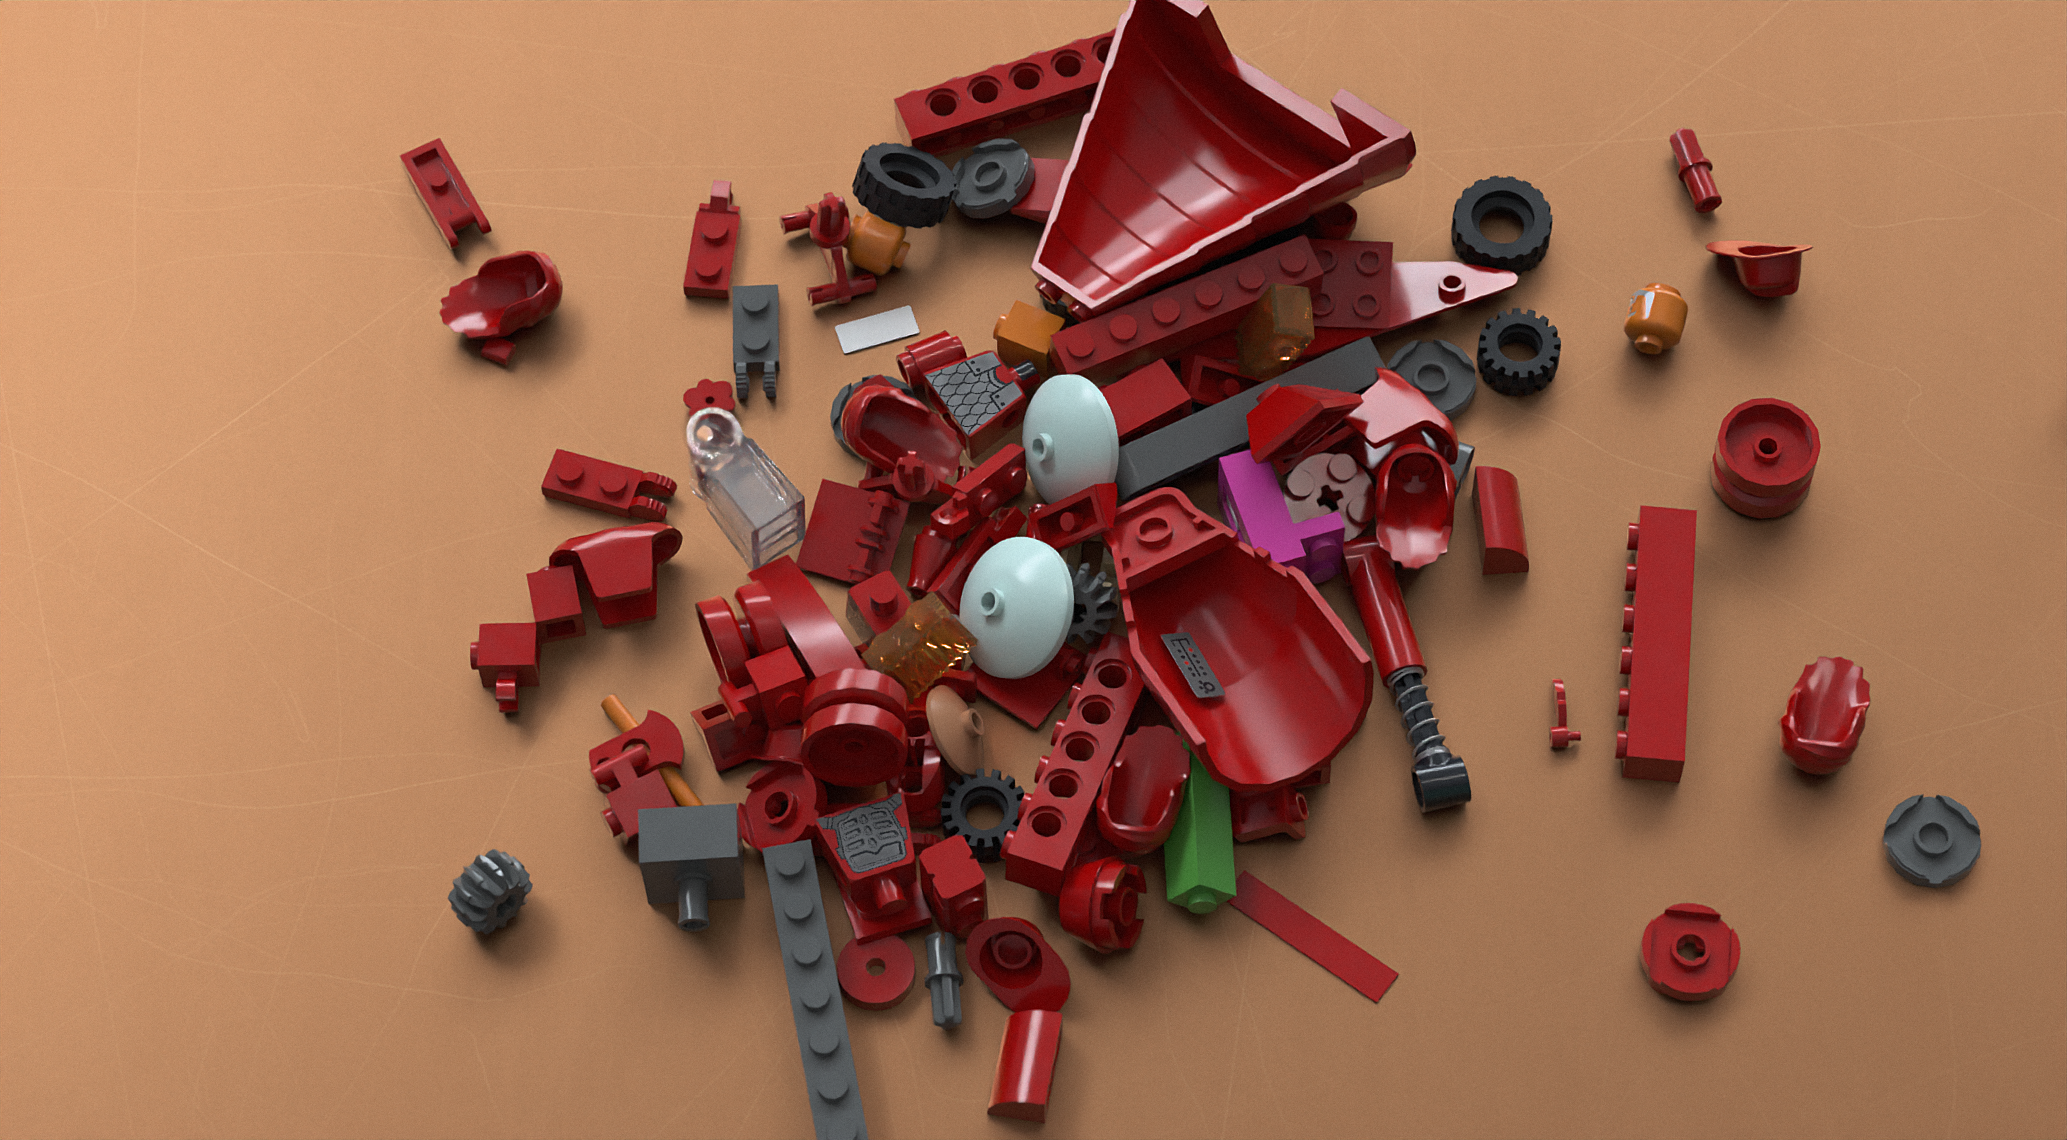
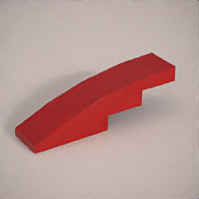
[746,554,867,679]

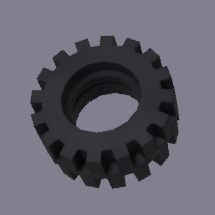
[1477,308,1561,396]

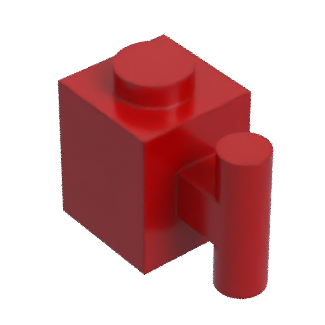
[717,645,808,730]
[589,744,677,846]

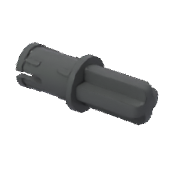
[924,932,963,1030]

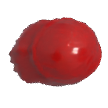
[439,251,563,339]
[840,384,962,482]
[1375,444,1457,570]
[1778,656,1871,775]
[1095,724,1191,853]

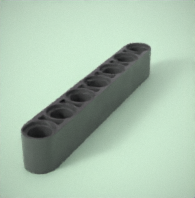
[1114,337,1386,502]

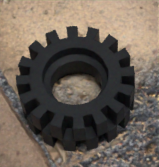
[941,768,1025,863]

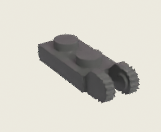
[733,284,780,398]

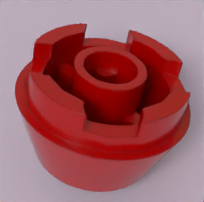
[1059,856,1147,954]

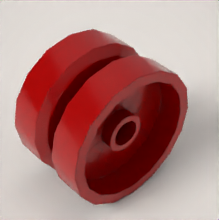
[1710,398,1821,518]
[695,580,788,689]
[800,668,909,787]

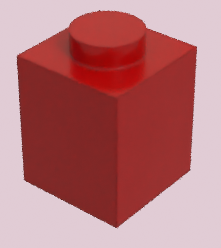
[526,565,587,644]

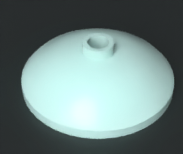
[1022,374,1119,505]
[959,537,1074,679]

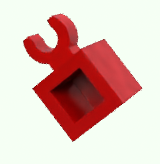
[470,623,542,713]

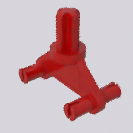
[779,192,877,306]
[857,450,976,538]

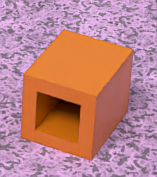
[993,300,1066,378]

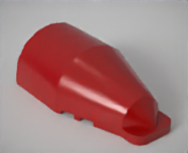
[1101,487,1374,791]

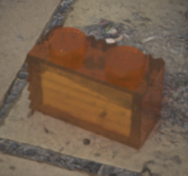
[1234,283,1315,381]
[861,591,978,704]

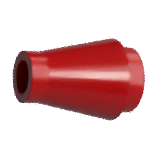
[906,525,958,599]

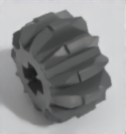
[1066,563,1119,644]
[448,849,533,935]

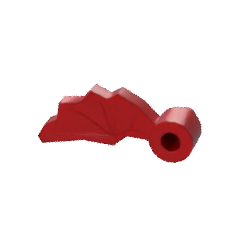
[1549,679,1581,748]

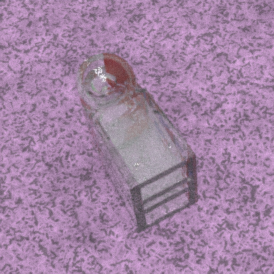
[686,407,806,571]

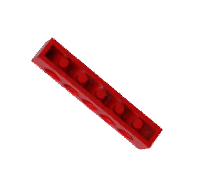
[894,27,1117,158]
[1000,632,1150,897]

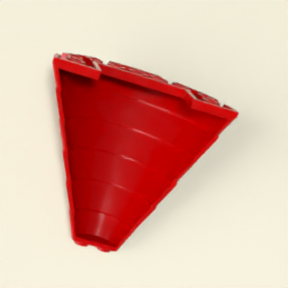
[1030,0,1417,323]

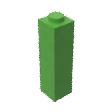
[1164,732,1236,914]

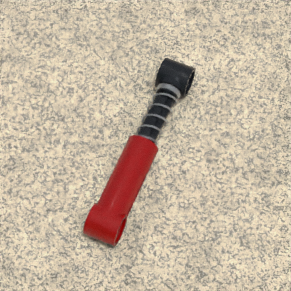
[1341,534,1471,813]

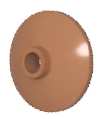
[926,685,985,776]

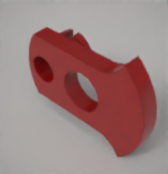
[589,709,685,793]

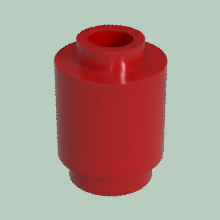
[896,330,967,389]

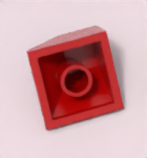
[1246,384,1364,464]

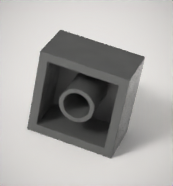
[638,803,745,932]

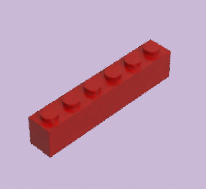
[1050,234,1324,384]
[1614,505,1697,783]

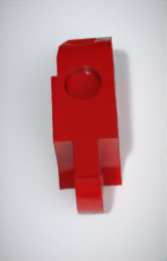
[886,685,947,812]

